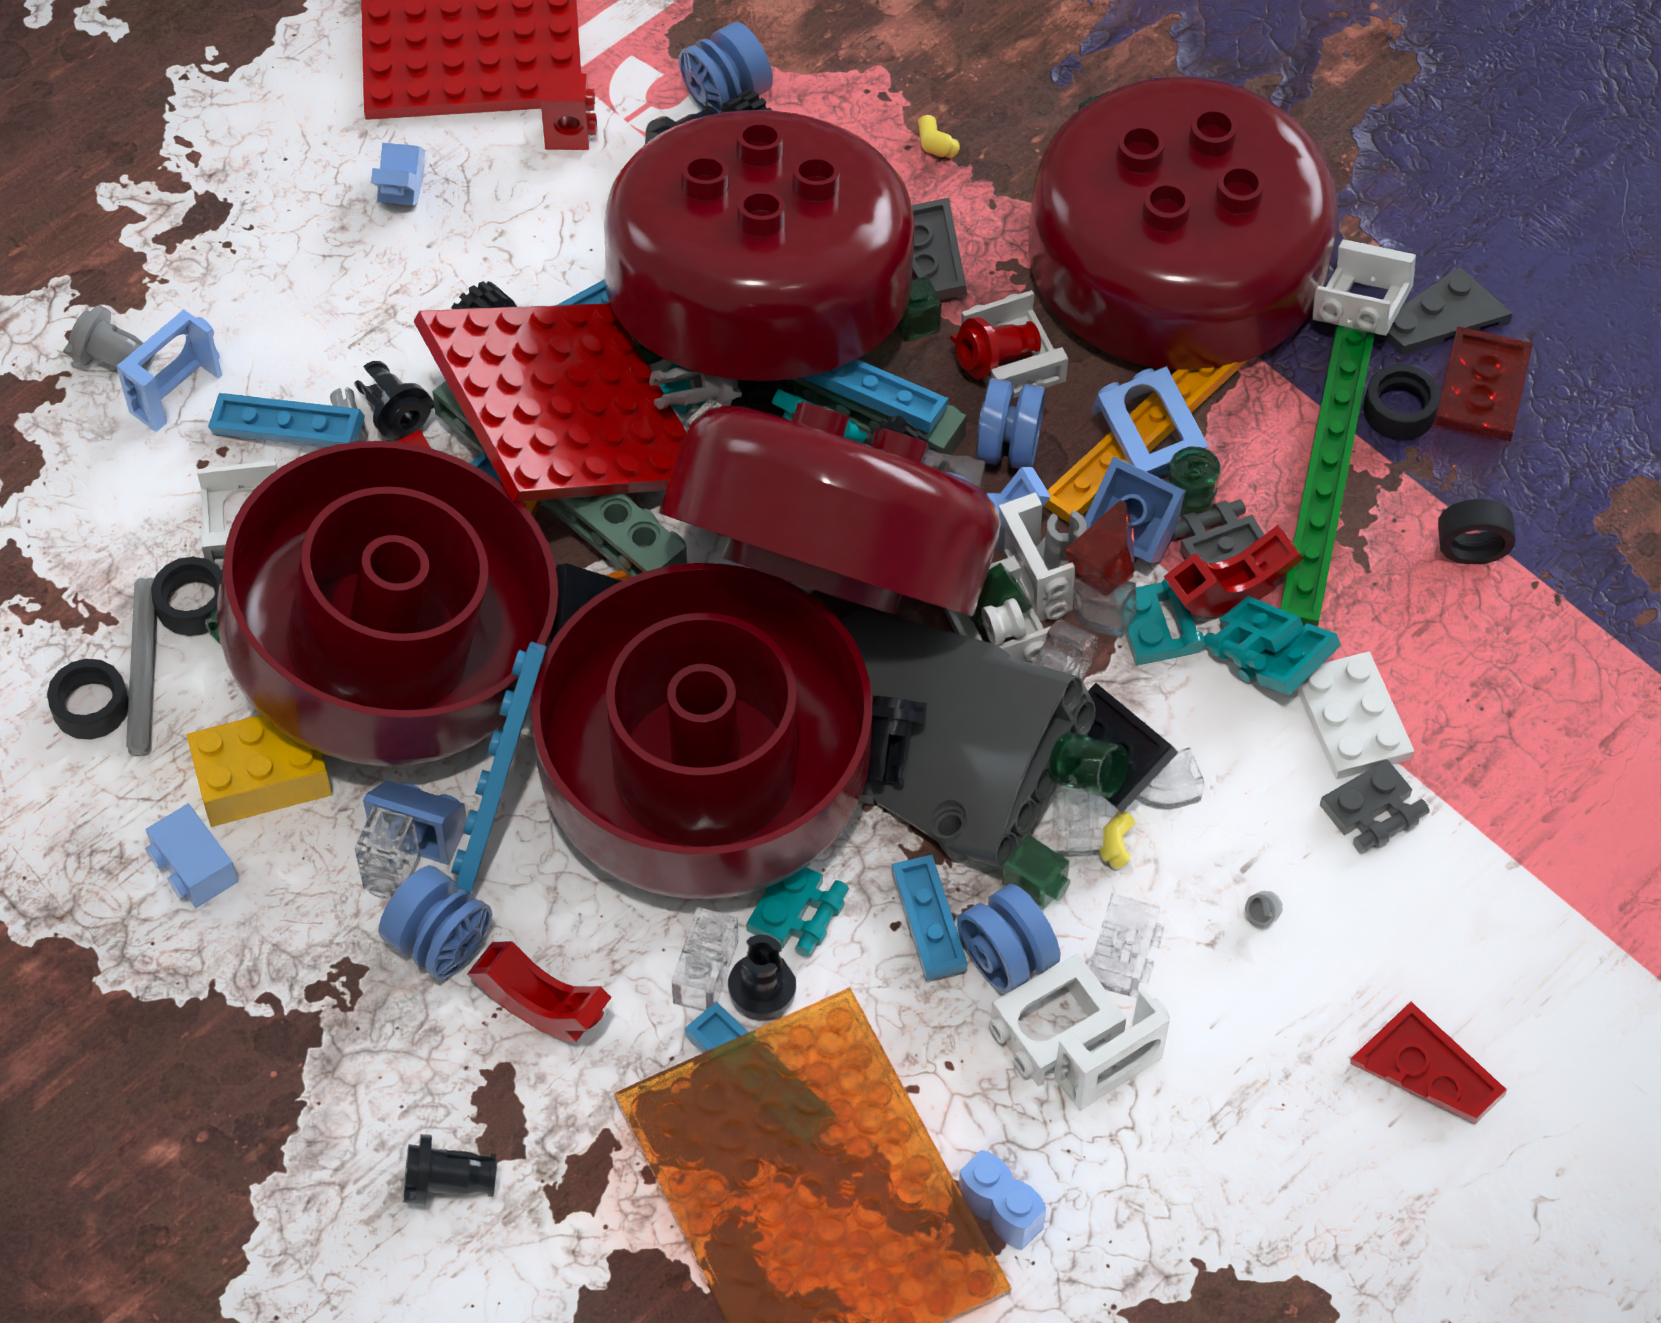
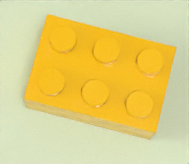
[186,715,332,827]

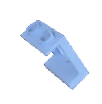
[116,309,222,432]
[1092,366,1208,478]

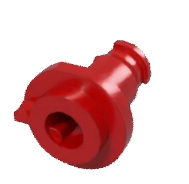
[950,317,1041,379]

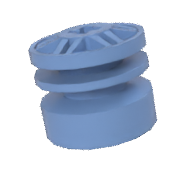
[678,22,773,113]
[378,865,493,980]

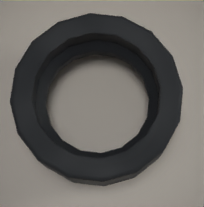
[1363,364,1441,440]
[1438,499,1515,564]
[151,556,222,636]
[47,658,129,740]

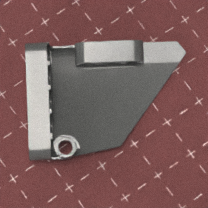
[840,608,1096,869]

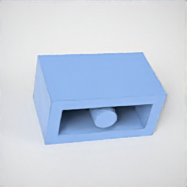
[145,803,238,909]

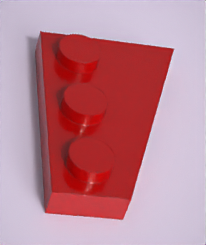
[1350,1001,1507,1124]

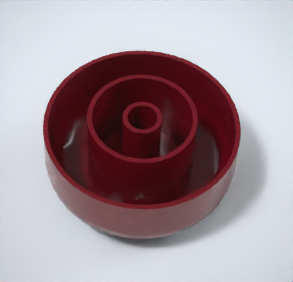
[1029,77,1338,370]
[604,110,915,381]
[659,401,1000,616]
[217,441,558,767]
[531,563,872,899]

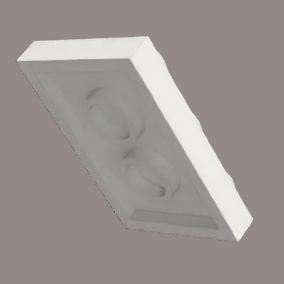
[1296,651,1415,780]

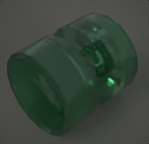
[1167,446,1221,517]
[1049,732,1128,798]

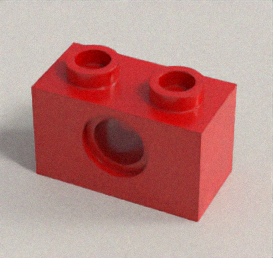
[540,73,597,150]

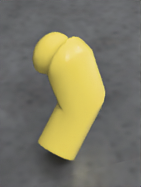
[918,115,960,158]
[1097,811,1135,869]

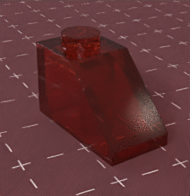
[1065,500,1135,597]

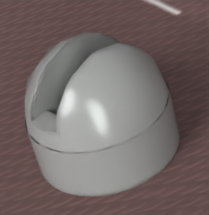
[1245,891,1283,927]

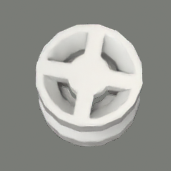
[981,598,1026,645]

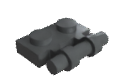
[1172,499,1264,563]
[1320,759,1430,852]

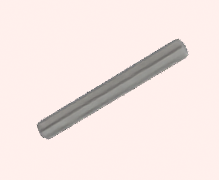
[126,577,156,756]

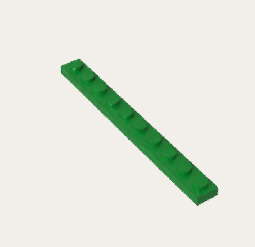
[1280,318,1375,627]

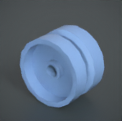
[977,378,1046,469]
[957,883,1061,994]

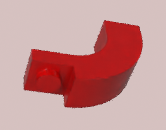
[1163,525,1304,617]
[467,941,612,1042]

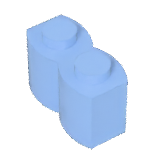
[958,1150,1046,1250]

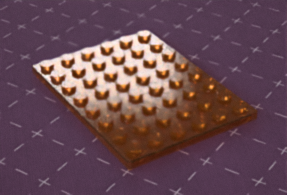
[614,987,1012,1323]

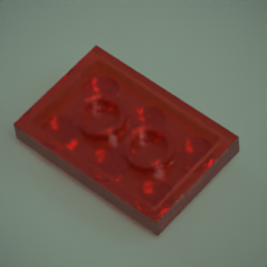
[1434,326,1533,442]

